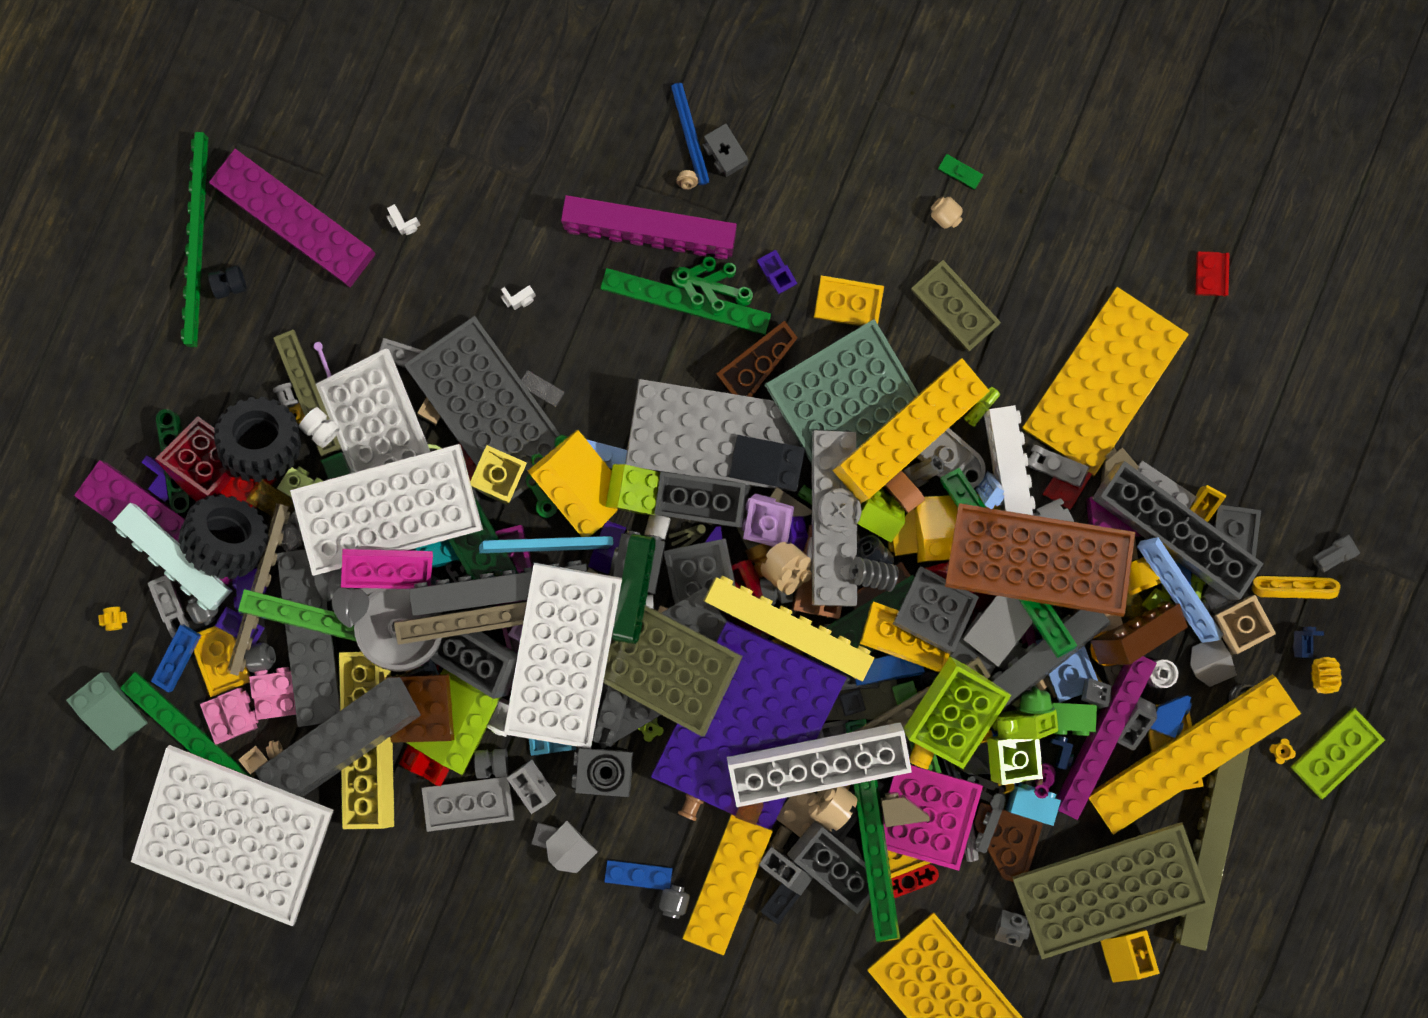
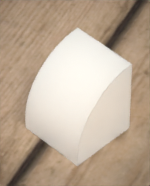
[644,515,670,541]

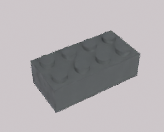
[654,472,750,527]
[430,631,518,699]
[787,821,870,914]

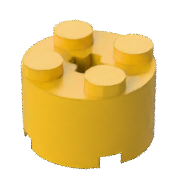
[1128,557,1161,596]

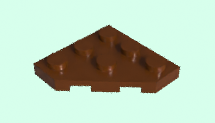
[973,802,1043,882]

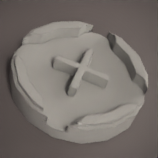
[817,488,862,533]

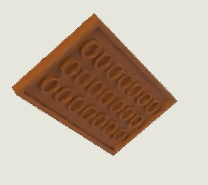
[945,503,1135,617]

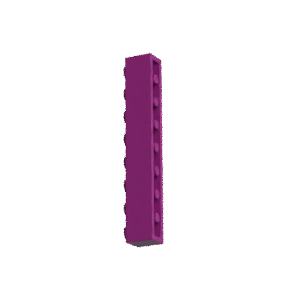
[1056,656,1157,820]

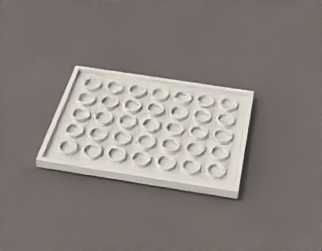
[131,745,333,926]

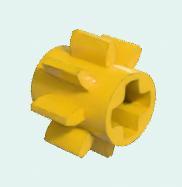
[98,607,127,631]

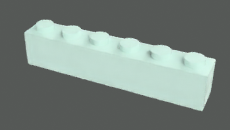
[112,503,232,610]

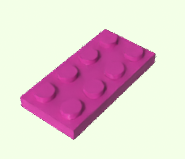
[341,549,433,589]

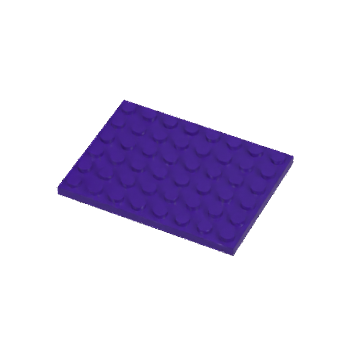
[651,621,847,830]

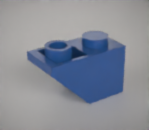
[1150,696,1192,738]

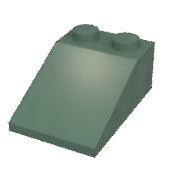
[66,672,148,751]

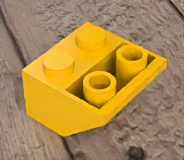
[1100,928,1160,982]

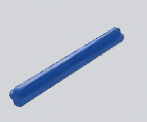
[672,83,709,185]

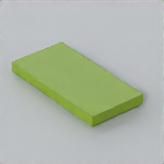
[1291,708,1385,799]

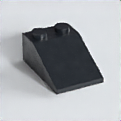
[729,435,805,491]

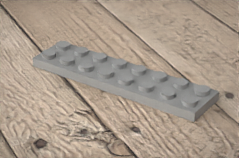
[812,430,857,607]

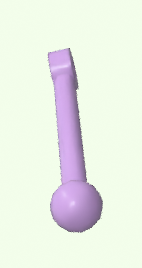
[314,342,331,378]

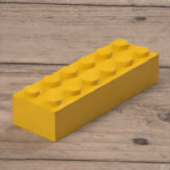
[683,814,772,955]

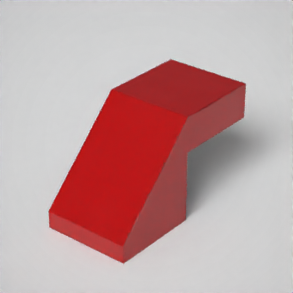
[399,745,449,787]

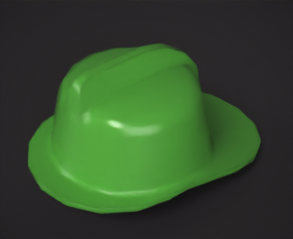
[1015,686,1055,714]

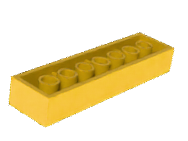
[832,358,990,504]

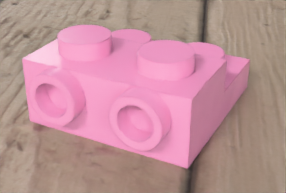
[249,667,296,720]
[200,688,258,745]

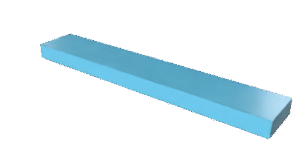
[479,536,613,553]

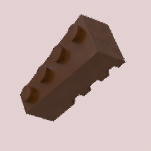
[714,321,797,397]
[1091,601,1188,665]

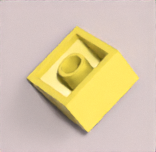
[470,445,527,505]

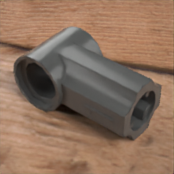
[902,455,944,488]
[1313,534,1360,573]

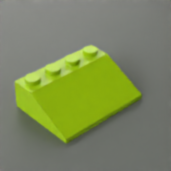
[903,656,1012,769]
[407,668,502,775]

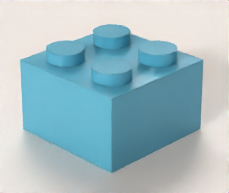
[1005,782,1061,826]

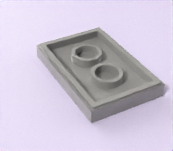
[963,596,1033,667]

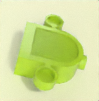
[993,709,1058,740]

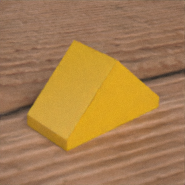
[1189,485,1226,522]

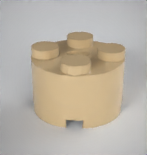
[761,542,812,595]
[807,786,857,832]

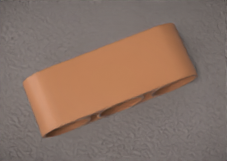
[883,470,925,513]

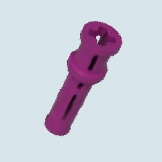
[1034,763,1056,799]

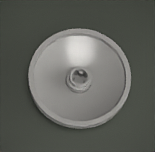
[354,588,442,671]

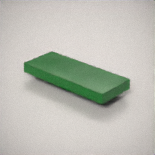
[938,154,983,190]

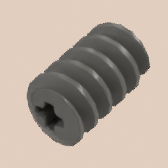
[849,557,899,592]

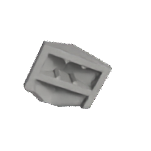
[1190,639,1237,687]
[546,821,598,873]

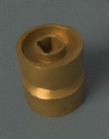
[745,544,773,578]

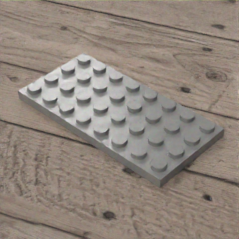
[625,379,801,492]

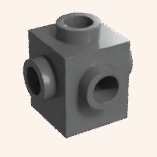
[994,910,1030,947]

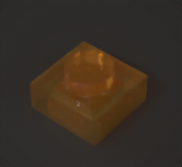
[735,802,764,825]

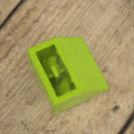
[857,488,905,542]

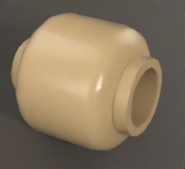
[931,197,963,229]

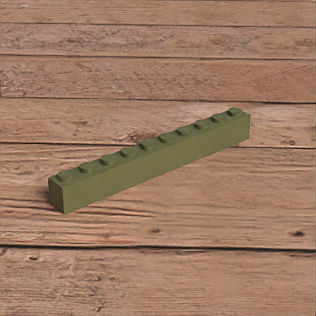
[1174,747,1250,951]

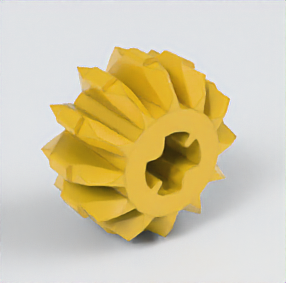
[1311,657,1342,694]

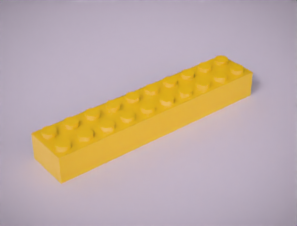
[1089,674,1301,835]

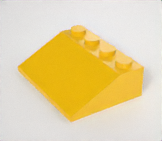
[527,430,618,537]
[914,494,1001,563]

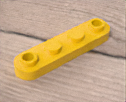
[1252,576,1340,599]

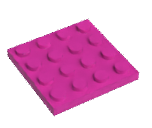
[882,764,983,871]

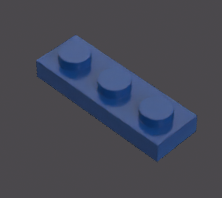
[151,625,202,692]
[605,860,672,890]

